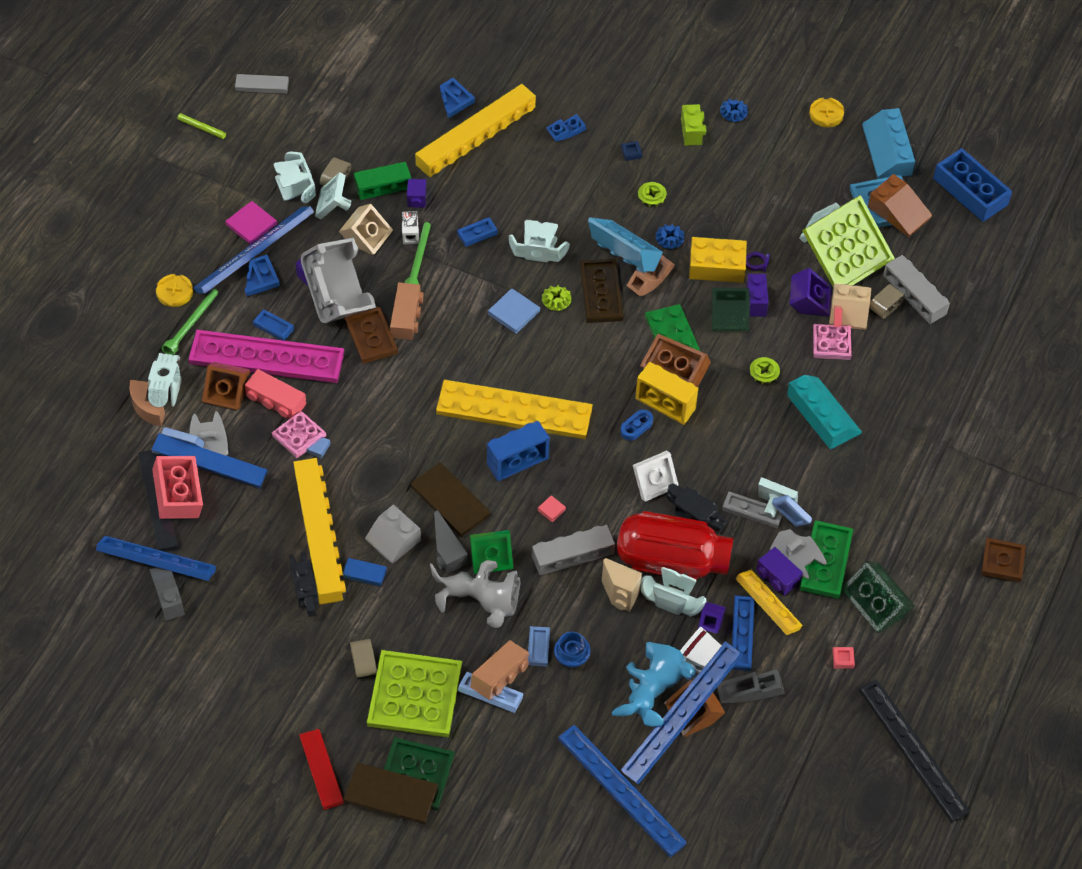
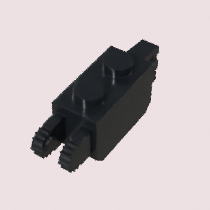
[666,483,727,532]
[289,551,319,617]

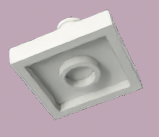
[633,451,678,501]

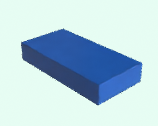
[253,309,294,341]
[343,558,387,587]

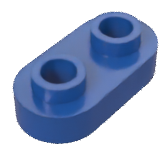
[620,409,653,441]

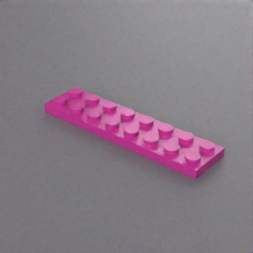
[188,330,344,383]

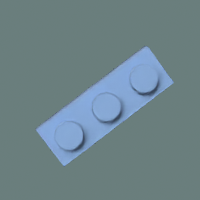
[458,672,523,713]

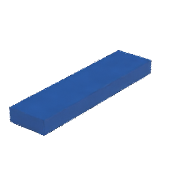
[732,595,755,671]

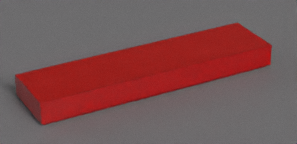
[299,729,344,810]

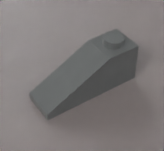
[434,510,468,574]
[149,567,185,621]

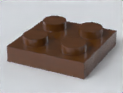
[981,538,1026,582]

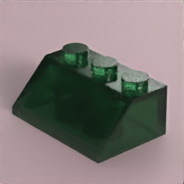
[841,561,915,633]

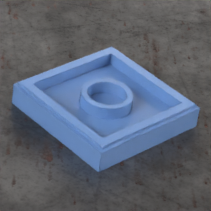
[488,289,540,334]

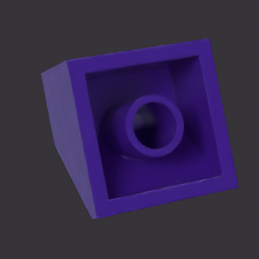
[790,268,832,316]

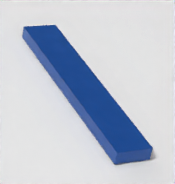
[152,433,268,489]
[96,536,216,581]

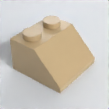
[339,204,393,255]
[829,283,871,330]
[602,558,642,612]

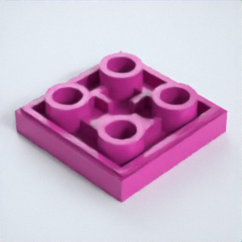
[225,201,277,245]

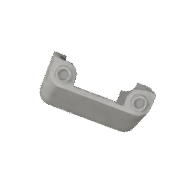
[301,237,376,323]

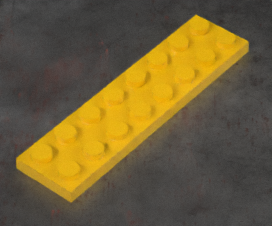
[436,380,593,439]

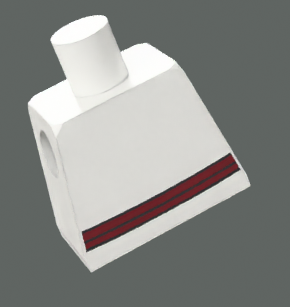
[680,627,721,674]

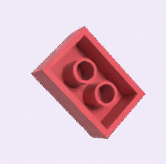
[152,456,203,519]

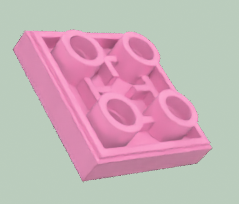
[813,324,851,360]
[272,411,326,458]

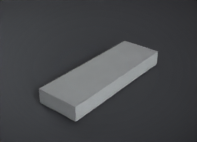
[235,74,289,94]
[722,492,783,529]

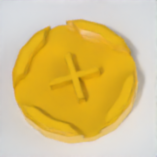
[809,98,844,128]
[156,274,193,307]

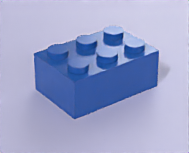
[487,421,550,481]

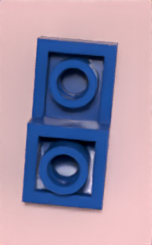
[546,114,587,141]

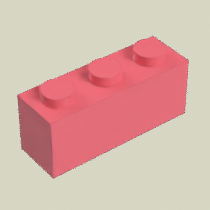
[245,369,306,418]

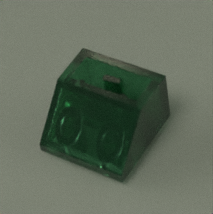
[710,288,750,331]

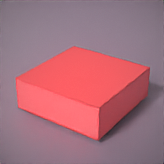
[833,306,842,327]
[538,496,566,522]
[832,647,855,669]

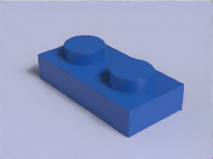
[457,217,498,247]

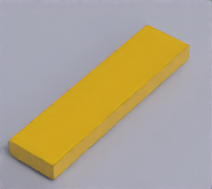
[736,570,803,635]

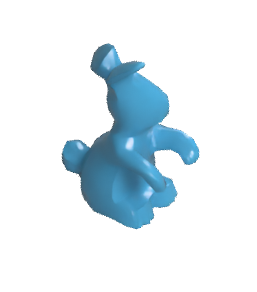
[612,642,697,727]

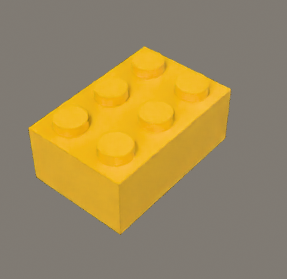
[689,237,747,283]
[635,362,698,425]

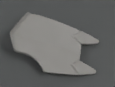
[189,411,228,455]
[769,529,827,579]

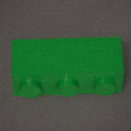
[354,162,411,200]

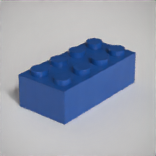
[933,148,1012,222]

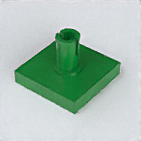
[470,530,513,574]

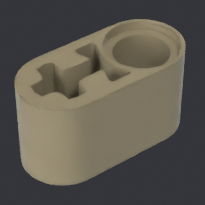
[320,157,351,186]
[869,284,905,319]
[350,639,377,678]

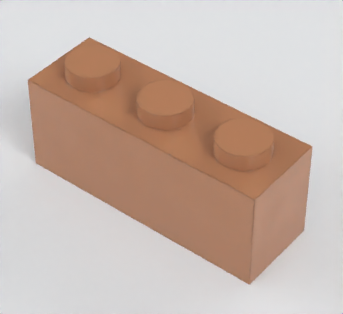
[390,282,424,340]
[470,640,529,700]

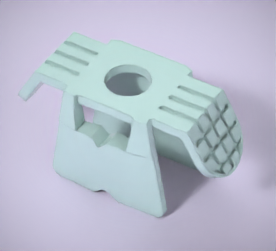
[274,152,316,203]
[509,220,570,262]
[148,353,181,407]
[641,567,706,617]

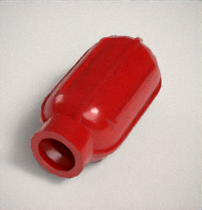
[617,511,734,580]

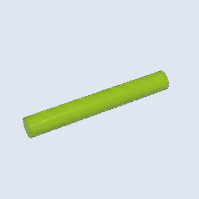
[177,113,226,139]

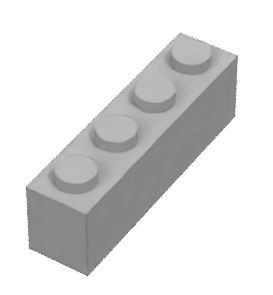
[883,255,950,324]
[532,525,615,576]

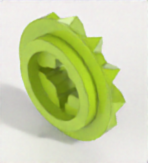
[638,182,667,207]
[542,285,571,311]
[750,357,780,384]

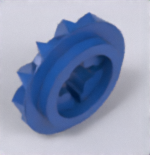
[720,98,748,122]
[656,224,685,249]

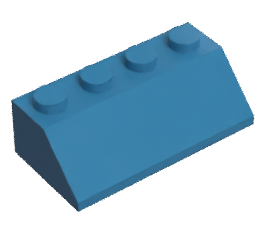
[862,108,915,179]
[588,217,663,273]

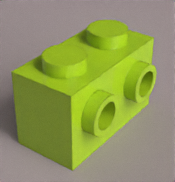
[681,104,706,146]

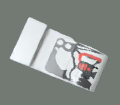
[402,211,419,245]

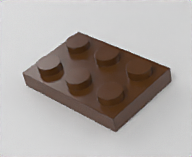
[345,307,398,364]

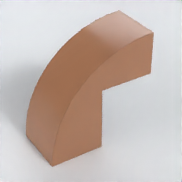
[627,255,675,296]
[129,380,165,426]

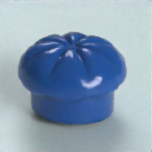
[554,632,591,668]

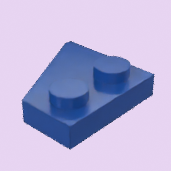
[440,78,475,118]
[245,255,280,297]

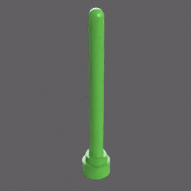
[405,222,431,284]
[161,289,218,356]

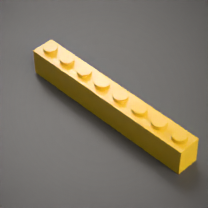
[415,84,536,177]
[294,458,346,605]

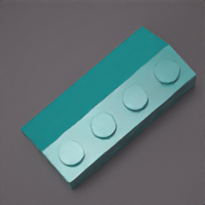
[787,375,862,450]

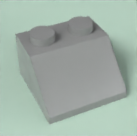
[365,504,421,564]

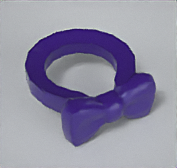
[746,252,770,272]

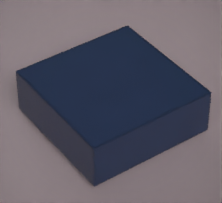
[621,141,642,161]

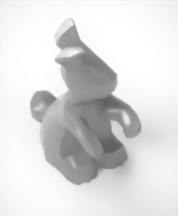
[430,560,520,628]

